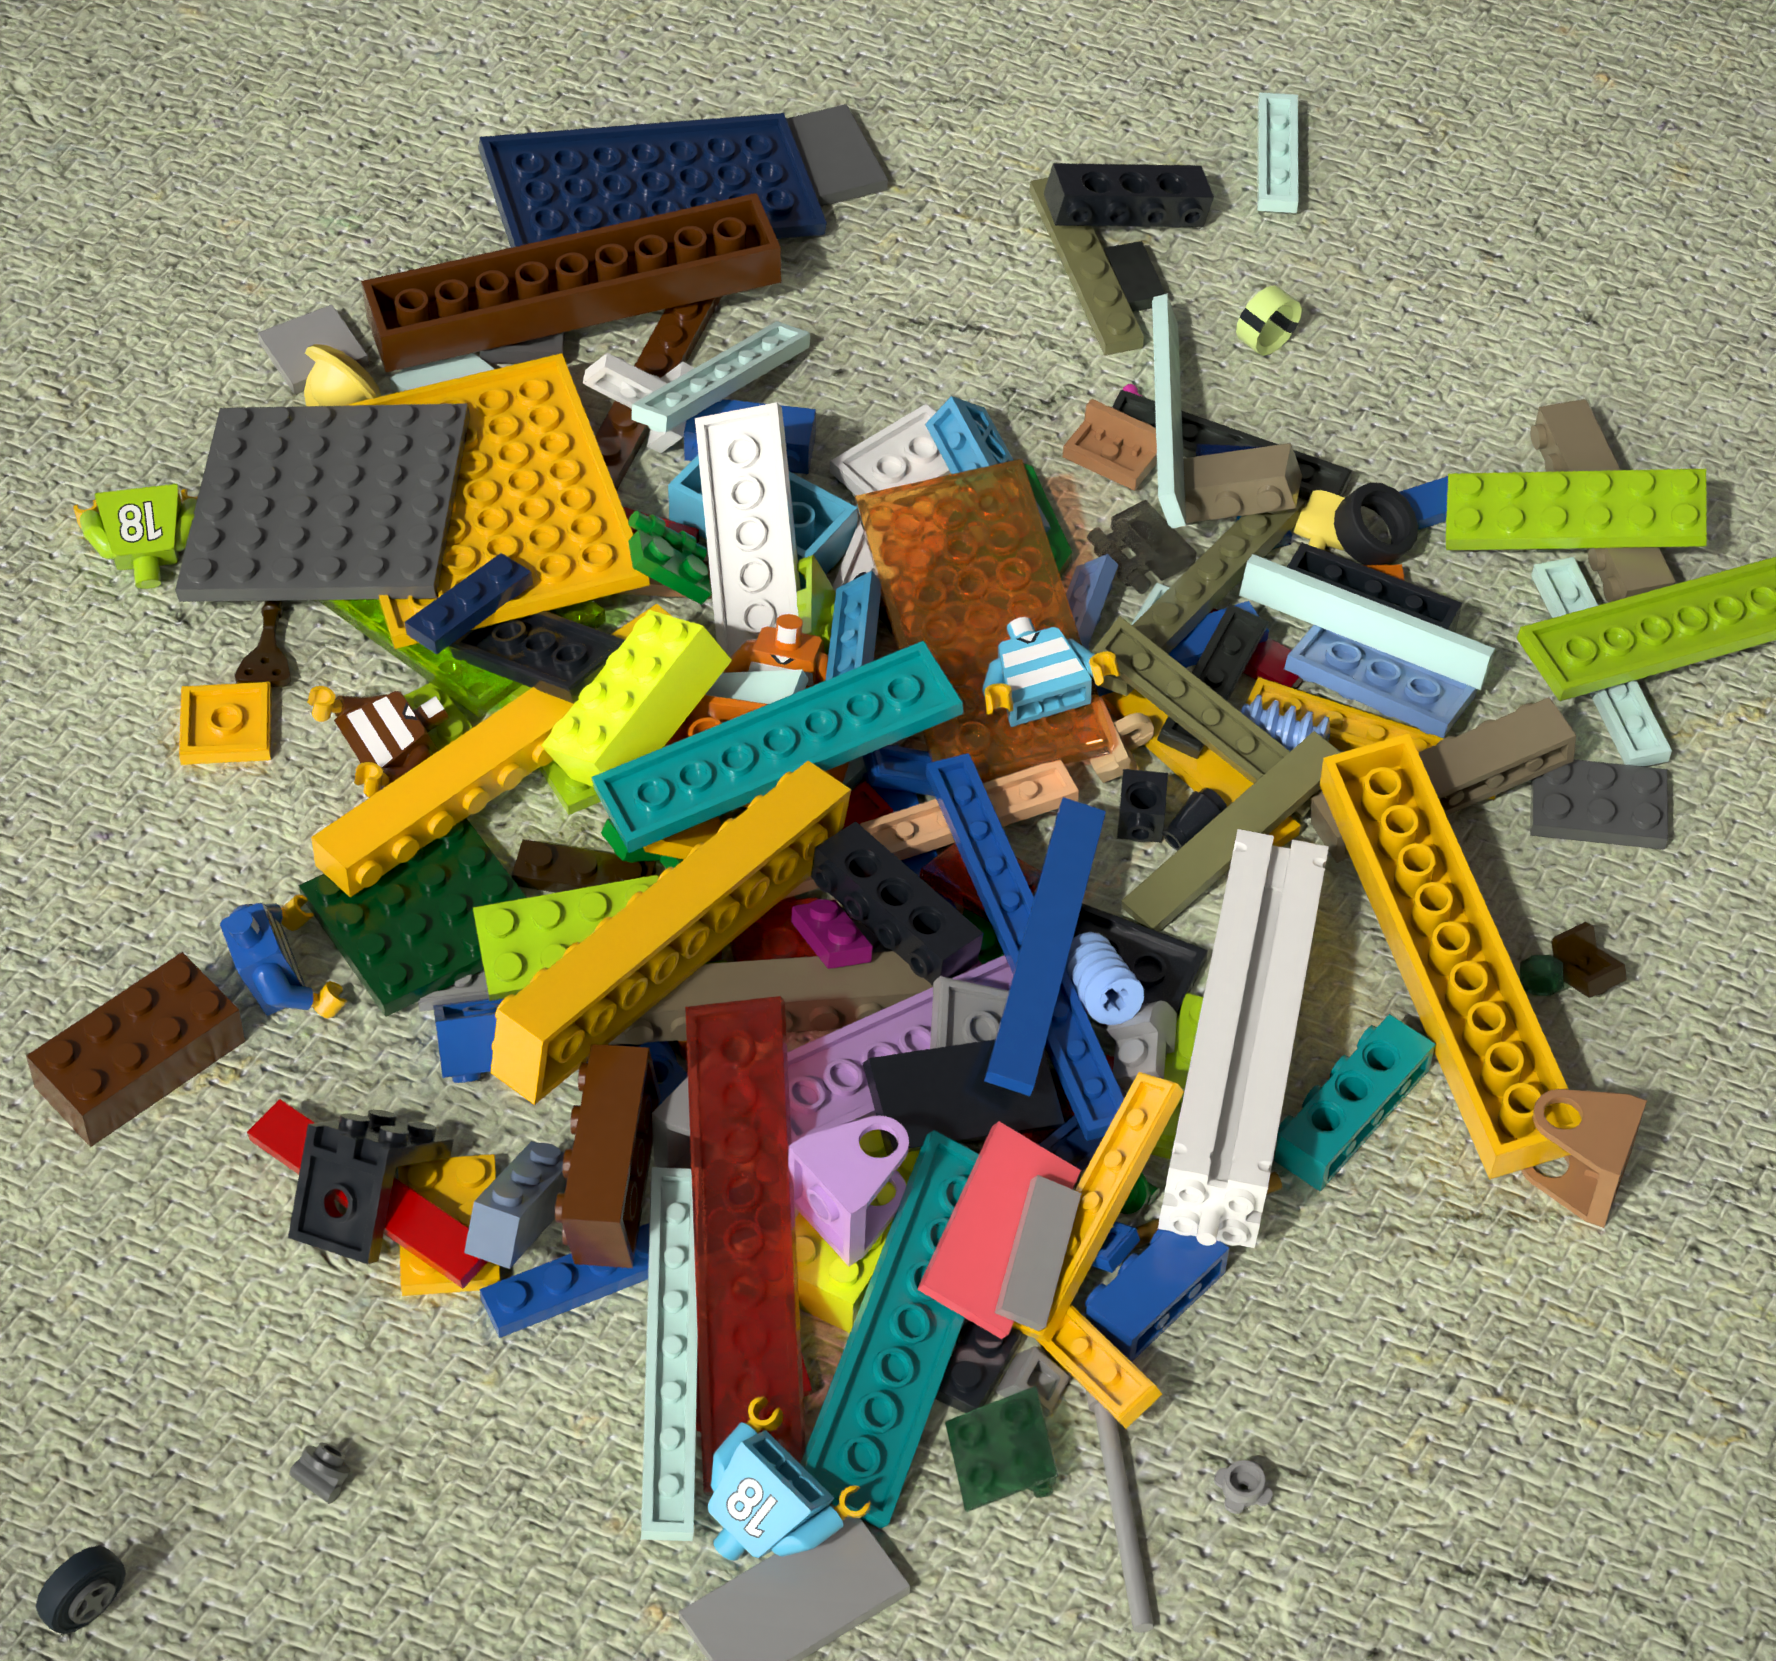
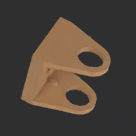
[1521,1089,1647,1228]

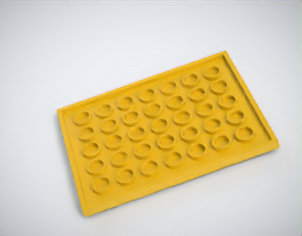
[343,353,650,649]

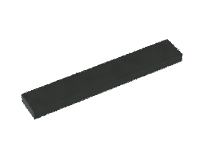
[1112,389,1352,501]

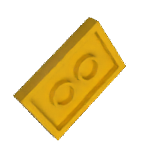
[398,1154,501,1296]

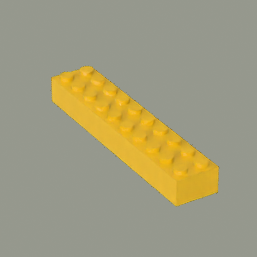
[1320,733,1581,1180]
[490,761,851,1105]

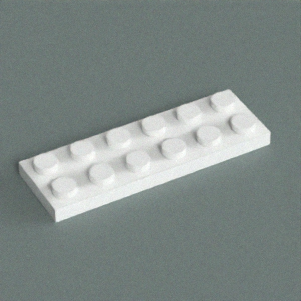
[695,402,801,657]

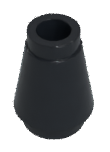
[1163,788,1227,851]

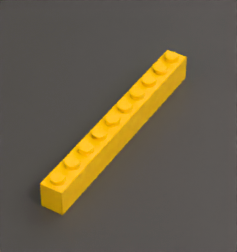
[311,604,673,897]

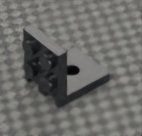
[288,1109,454,1264]

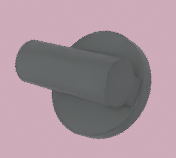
[289,1442,350,1504]

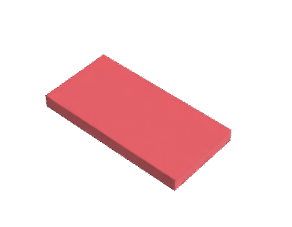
[917,1121,1081,1339]

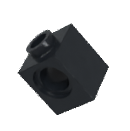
[1117,769,1168,843]

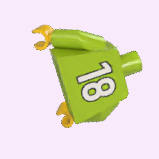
[73,484,198,589]

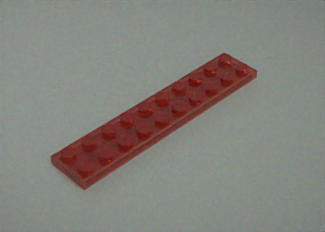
[685,996,806,1496]

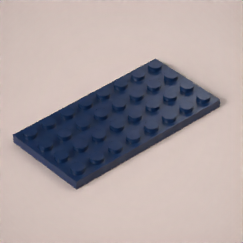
[478,113,827,247]

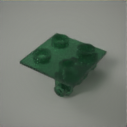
[945,1386,1059,1512]

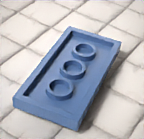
[1284,625,1478,739]

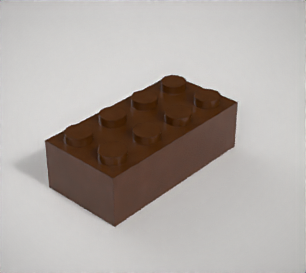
[26,952,245,1147]
[555,1044,661,1268]

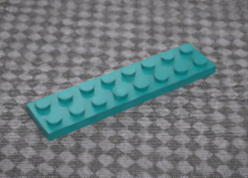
[591,641,964,853]
[800,1130,979,1529]

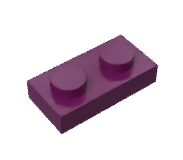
[791,899,873,969]

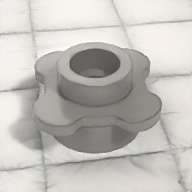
[1214,1460,1273,1514]

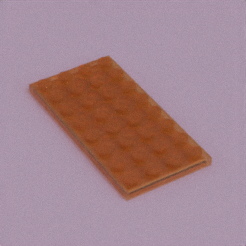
[855,459,1114,783]

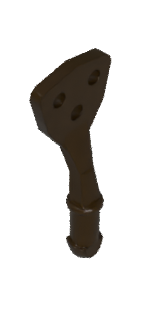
[234,600,291,687]

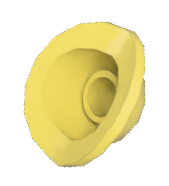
[304,344,381,406]

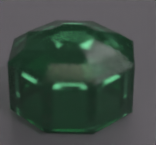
[1520,955,1564,996]

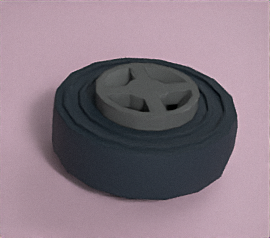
[35,1545,126,1634]

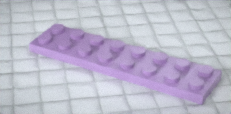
[735,955,1088,1154]

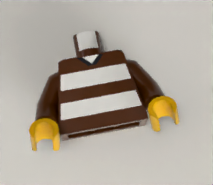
[307,686,450,797]

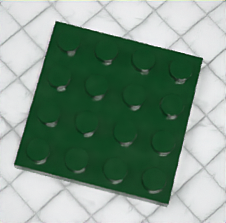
[298,818,527,1017]

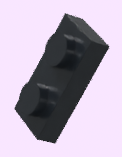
[935,1322,1022,1419]

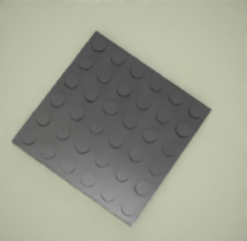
[175,403,470,602]

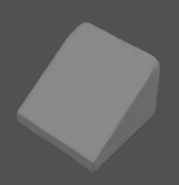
[996,1346,1072,1417]

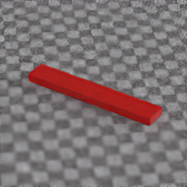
[247,1099,489,1289]

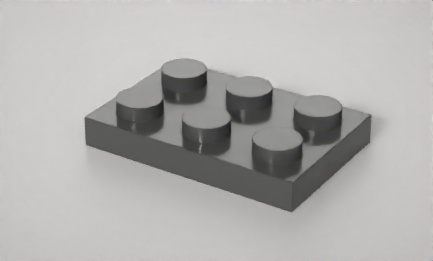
[1530,759,1668,850]

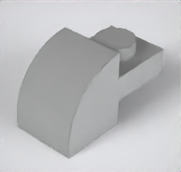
[1107,1001,1177,1090]

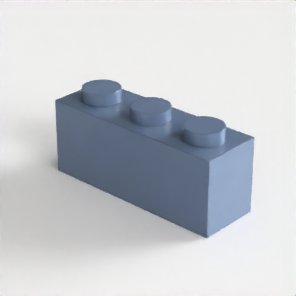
[464,1141,567,1269]

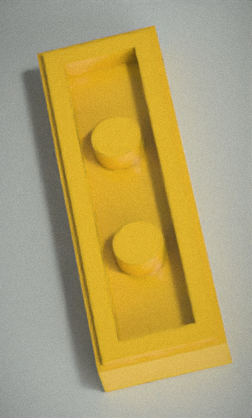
[1035,1305,1162,1429]

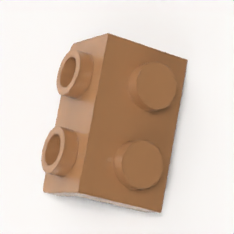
[1063,399,1157,491]

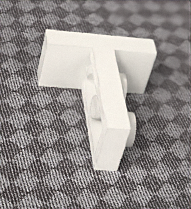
[583,353,694,453]

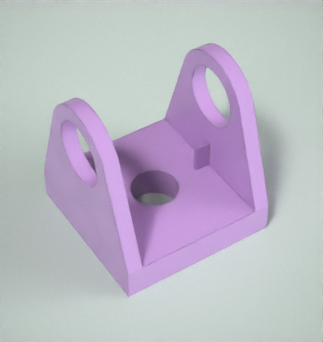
[788,1116,909,1266]

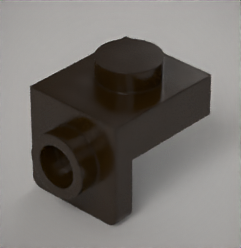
[1551,922,1627,998]

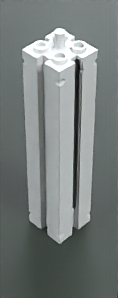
[1158,829,1329,1248]

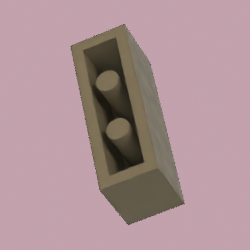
[1183,443,1302,523]

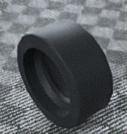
[1334,482,1418,565]

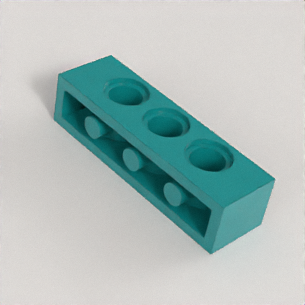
[1274,1014,1436,1192]

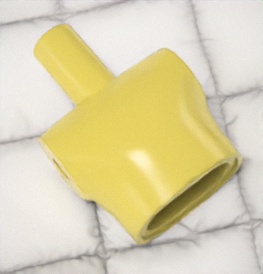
[1293,490,1345,551]

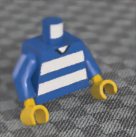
[220,894,347,1018]

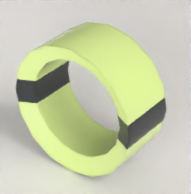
[1236,285,1302,356]

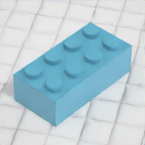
[668,455,858,590]

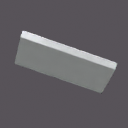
[679,1517,910,1661]

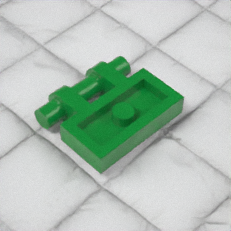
[628,511,712,605]

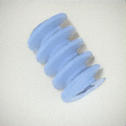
[1240,695,1330,751]
[1065,932,1144,1025]

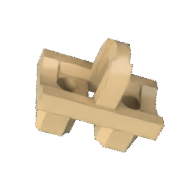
[1075,697,1154,783]

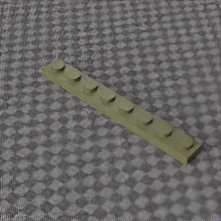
[1091,500,1305,696]

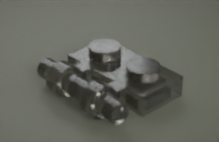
[1087,499,1197,594]

